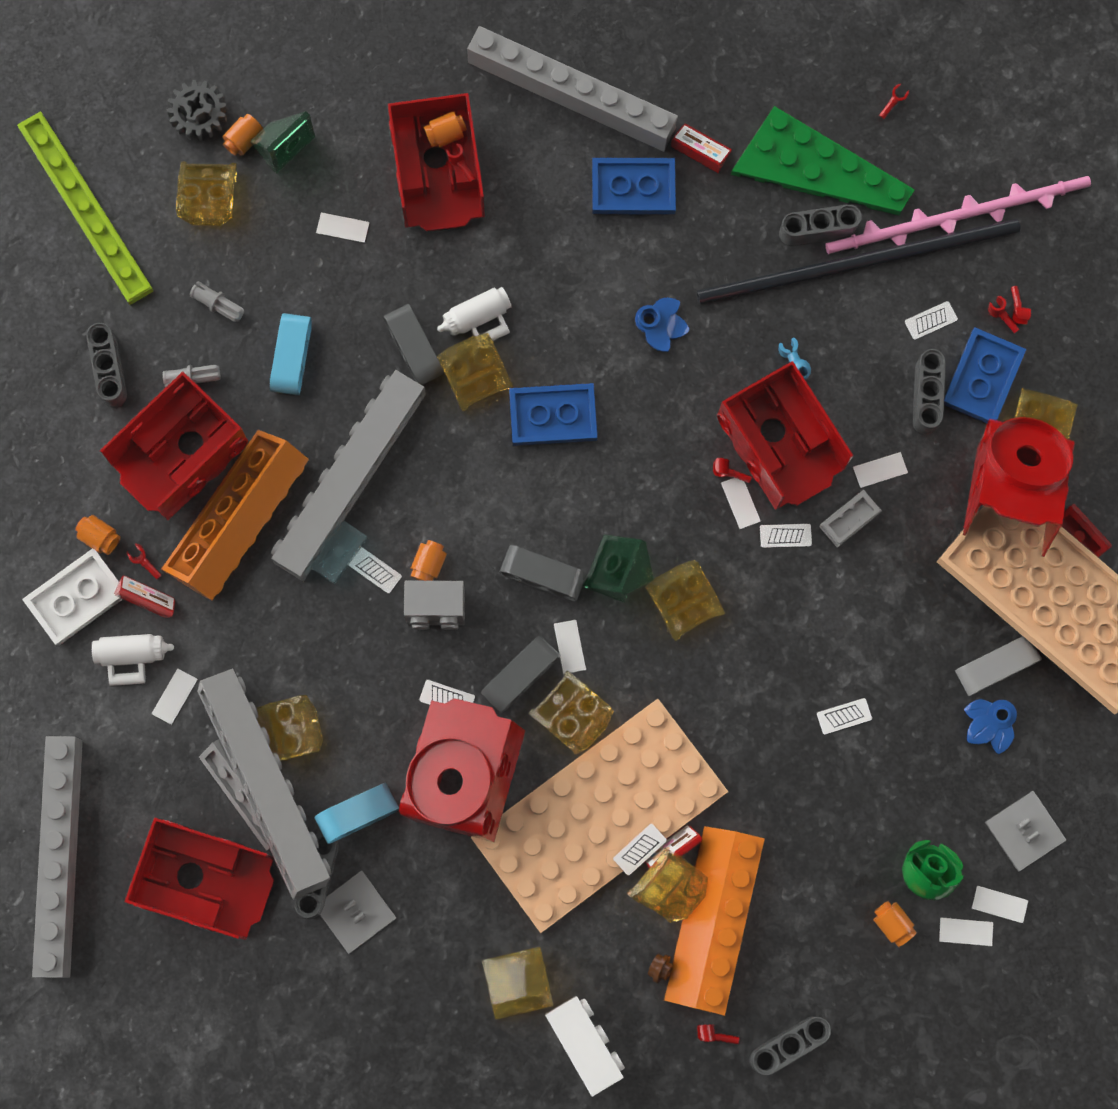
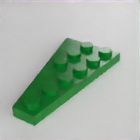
[731,106,915,215]

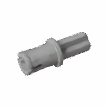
[190,281,244,322]
[163,365,221,388]

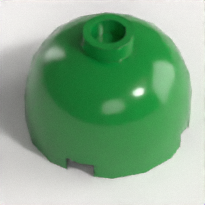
[902,840,964,901]

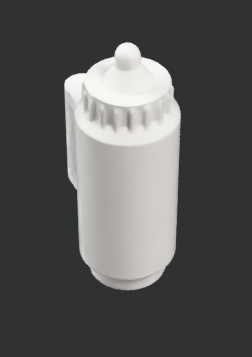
[437,287,511,347]
[92,634,174,686]

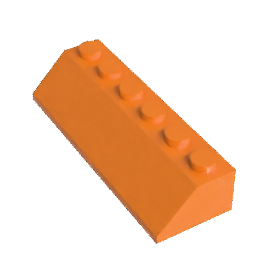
[162,430,309,600]
[664,826,764,1016]

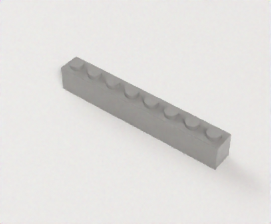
[467,26,678,152]
[271,370,426,582]
[198,669,331,900]
[32,736,83,978]

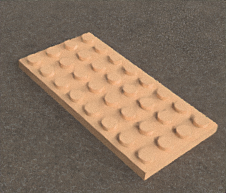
[937,505,1118,715]
[471,699,728,933]

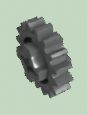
[167,80,228,141]

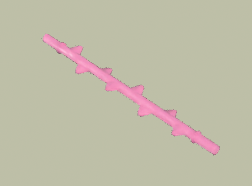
[826,176,1091,254]

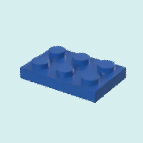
[592,158,676,214]
[944,327,1026,423]
[509,383,597,446]

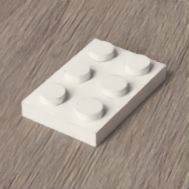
[22,548,122,646]

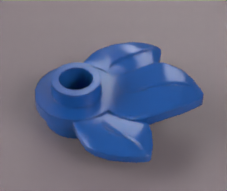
[635,297,690,352]
[964,699,1017,754]

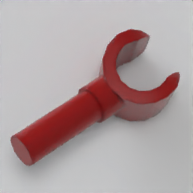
[879,83,909,119]
[446,144,476,183]
[1011,286,1031,325]
[988,296,1019,333]
[713,458,752,483]
[127,544,161,580]
[697,1024,739,1044]

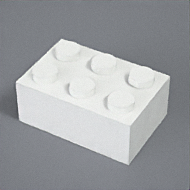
[545,996,625,1097]

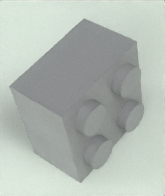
[404,581,465,630]

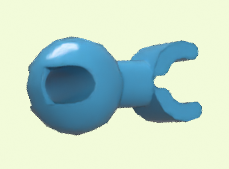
[778,338,811,379]

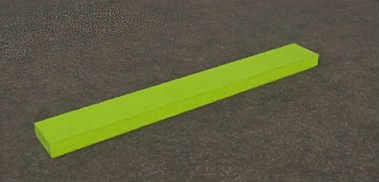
[17,111,153,305]

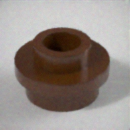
[648,954,673,983]

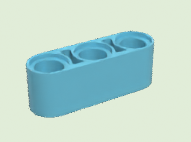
[270,313,312,395]
[314,783,399,844]

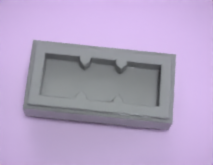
[819,490,882,548]

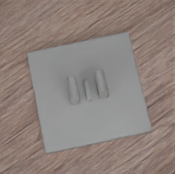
[985,791,1066,872]
[314,871,396,954]

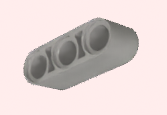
[955,636,1042,696]

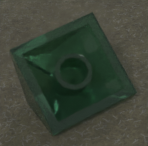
[250,111,315,174]
[583,534,654,603]

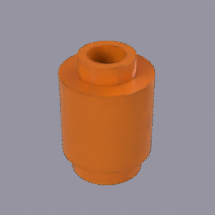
[424,112,467,148]
[222,114,263,155]
[75,515,121,555]
[410,540,447,581]
[874,901,917,947]

